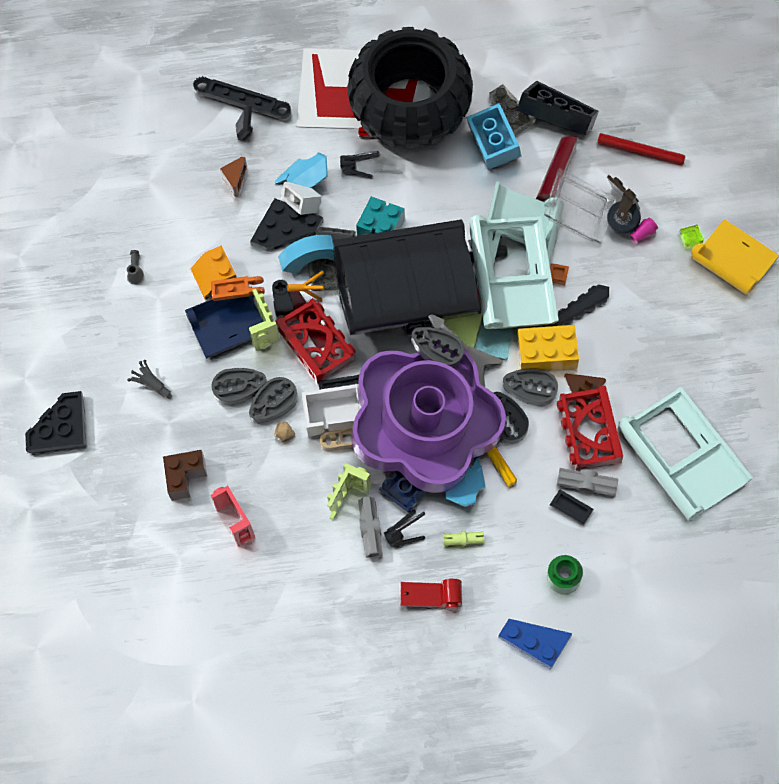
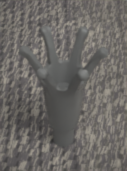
[127,359,171,398]

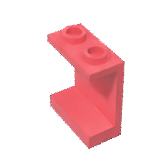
[210,485,255,547]

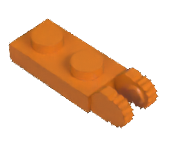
[211,276,265,301]

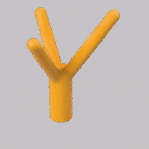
[287,271,324,301]

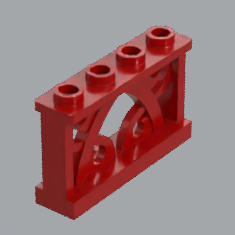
[275,298,356,385]
[557,386,623,471]

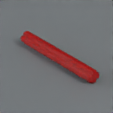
[598,133,685,165]

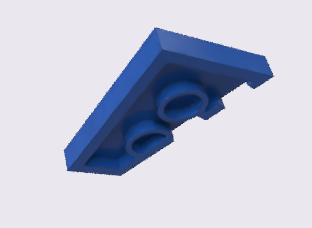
[498,619,572,669]

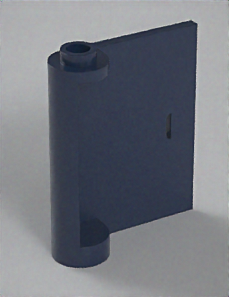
[185,286,264,359]

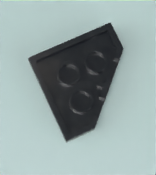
[250,198,324,251]
[25,391,85,453]

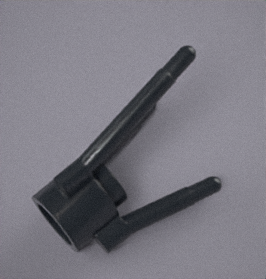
[340,151,379,178]
[383,510,425,548]

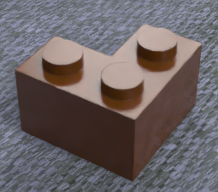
[163,450,207,501]

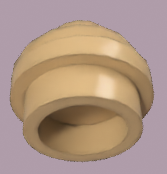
[274,422,295,441]

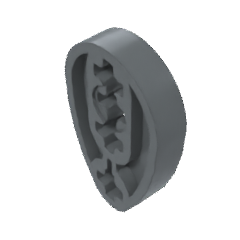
[411,327,464,368]
[212,368,267,405]
[503,369,558,406]
[249,377,298,424]

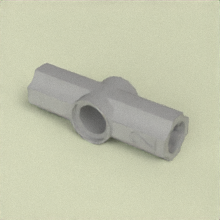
[557,468,618,496]
[358,496,383,559]

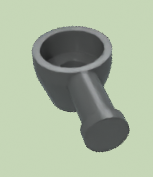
[125,250,144,284]

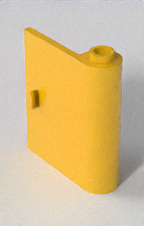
[691,219,779,295]

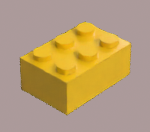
[517,325,579,371]

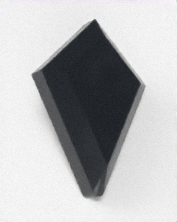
[235,105,253,140]

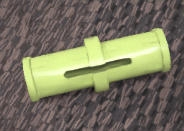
[444,531,484,547]

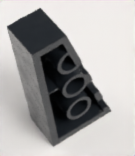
[516,81,599,135]

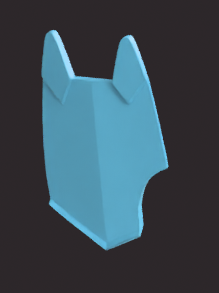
[275,152,327,188]
[446,458,485,507]

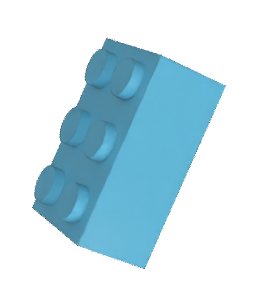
[466,103,522,170]

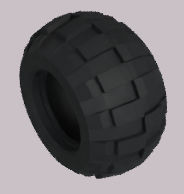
[347,27,473,149]

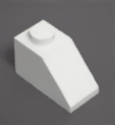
[281,182,322,215]

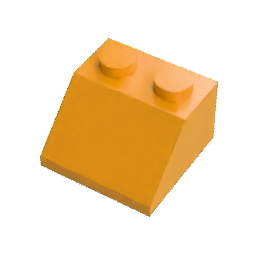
[190,245,237,299]

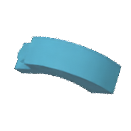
[278,235,334,274]

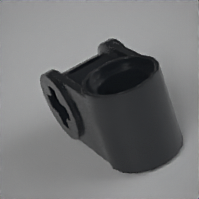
[272,280,294,317]

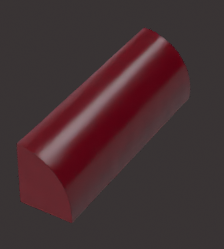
[536,136,578,205]

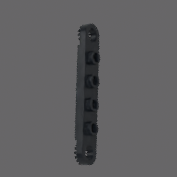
[193,76,291,120]

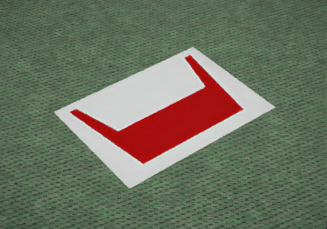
[296,48,431,129]

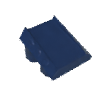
[379,471,427,513]

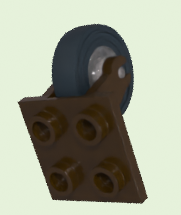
[607,175,641,234]

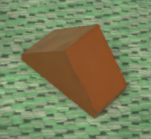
[220,157,247,197]

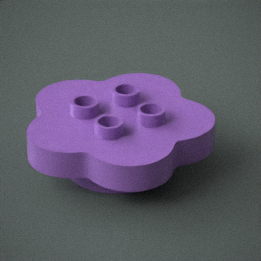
[351,344,506,493]

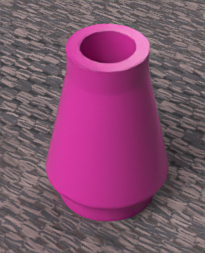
[630,217,658,243]

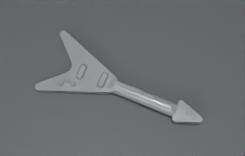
[428,315,503,387]

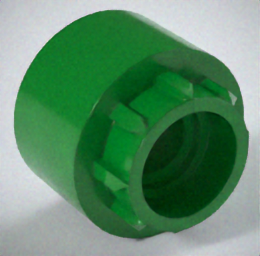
[547,555,583,594]

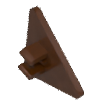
[564,373,606,410]

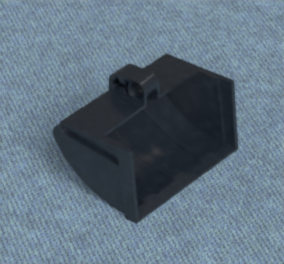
[332,219,481,337]

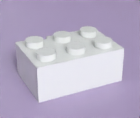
[301,384,361,437]

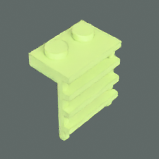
[249,289,280,350]
[327,463,372,520]

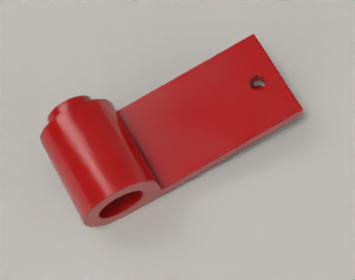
[400,579,462,611]

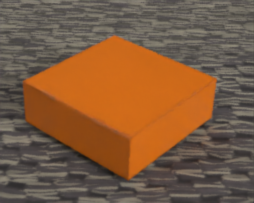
[550,263,569,285]

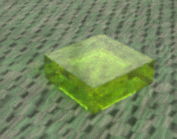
[679,225,704,248]

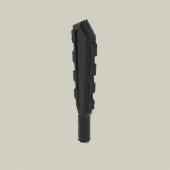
[543,284,609,327]

